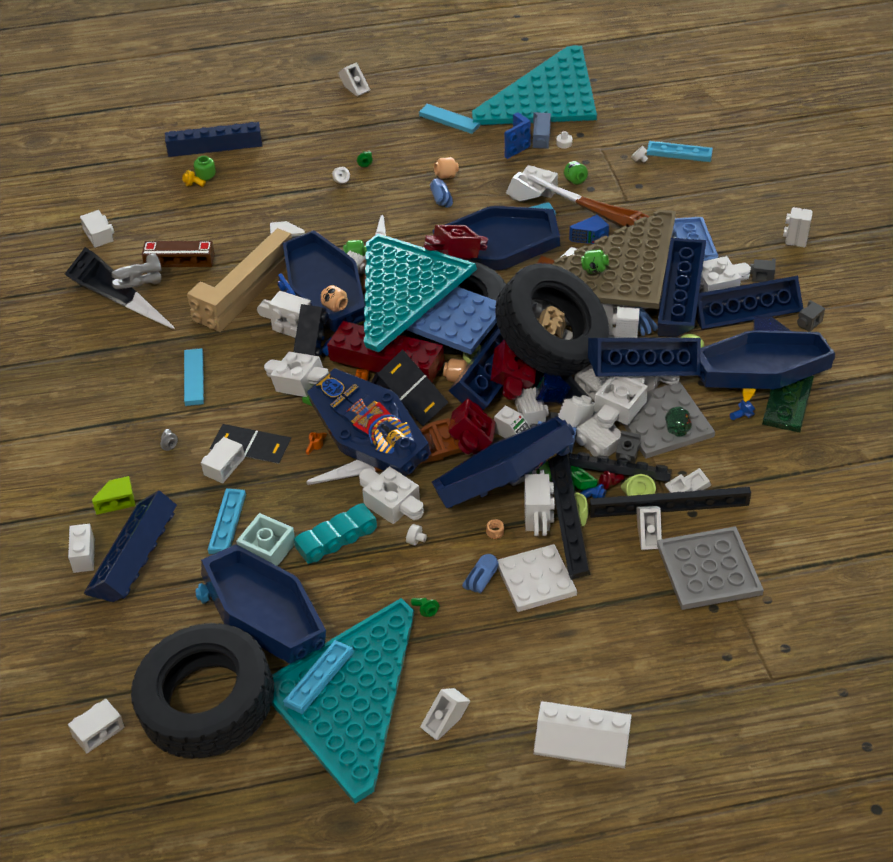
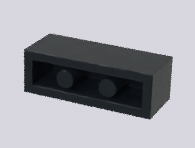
[293,304,328,358]

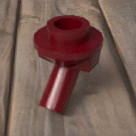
[599,471,625,490]

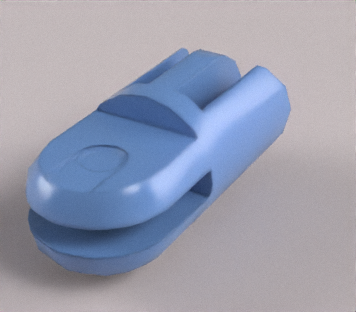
[430,178,453,207]
[633,307,658,336]
[462,554,498,594]

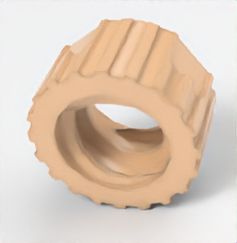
[486,519,504,539]

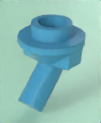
[196,583,211,604]

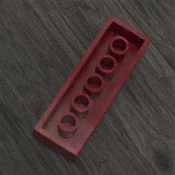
[327,321,445,382]

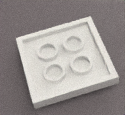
[497,544,577,612]

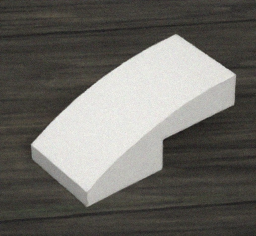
[665,468,711,493]

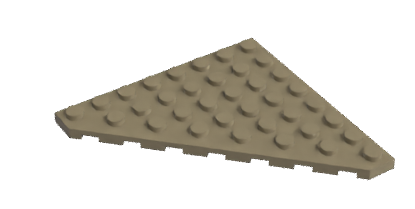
[552,210,676,309]

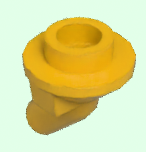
[182,170,206,187]

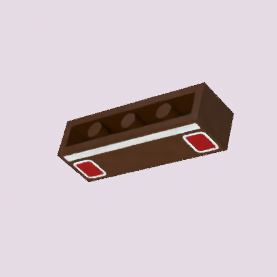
[142,241,215,267]

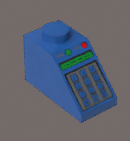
[569,215,609,244]

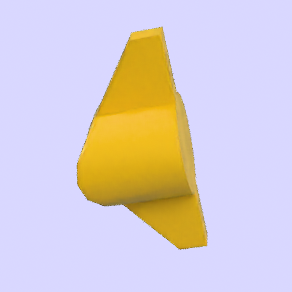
[742,388,756,402]

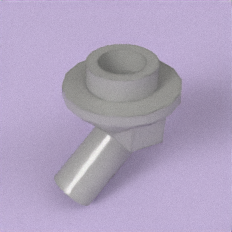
[160,429,178,451]

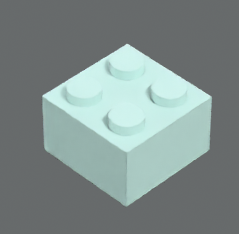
[236,513,295,566]

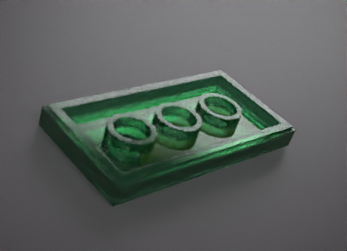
[762,376,814,433]

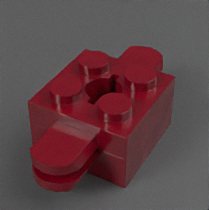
[423,225,488,260]
[491,340,536,400]
[448,398,496,455]

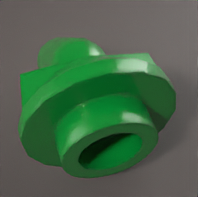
[357,151,372,167]
[411,597,440,617]

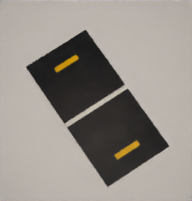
[377,349,448,426]
[210,424,292,463]

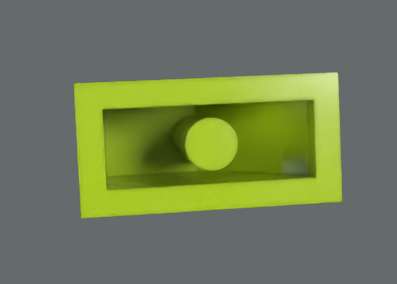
[92,476,136,515]

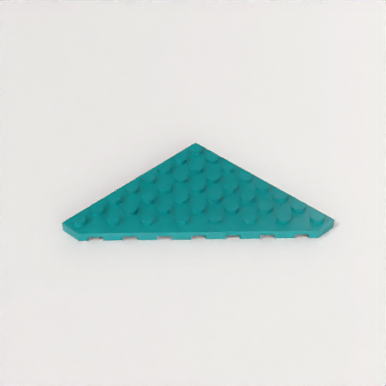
[472,45,597,125]
[364,233,477,352]
[272,598,414,804]

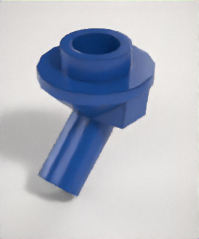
[730,400,755,420]
[580,484,606,498]

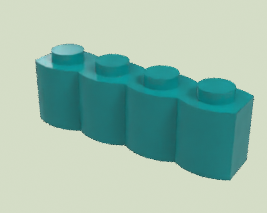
[294,503,377,564]

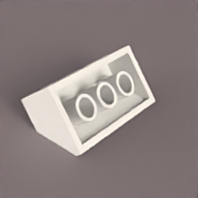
[534,701,631,768]

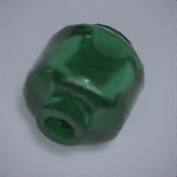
[665,407,692,437]

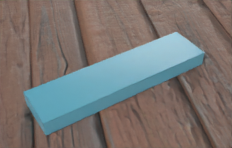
[419,104,480,134]
[647,141,713,162]
[184,348,204,406]
[208,488,246,554]
[283,640,354,714]

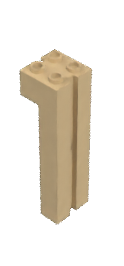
[187,228,292,332]

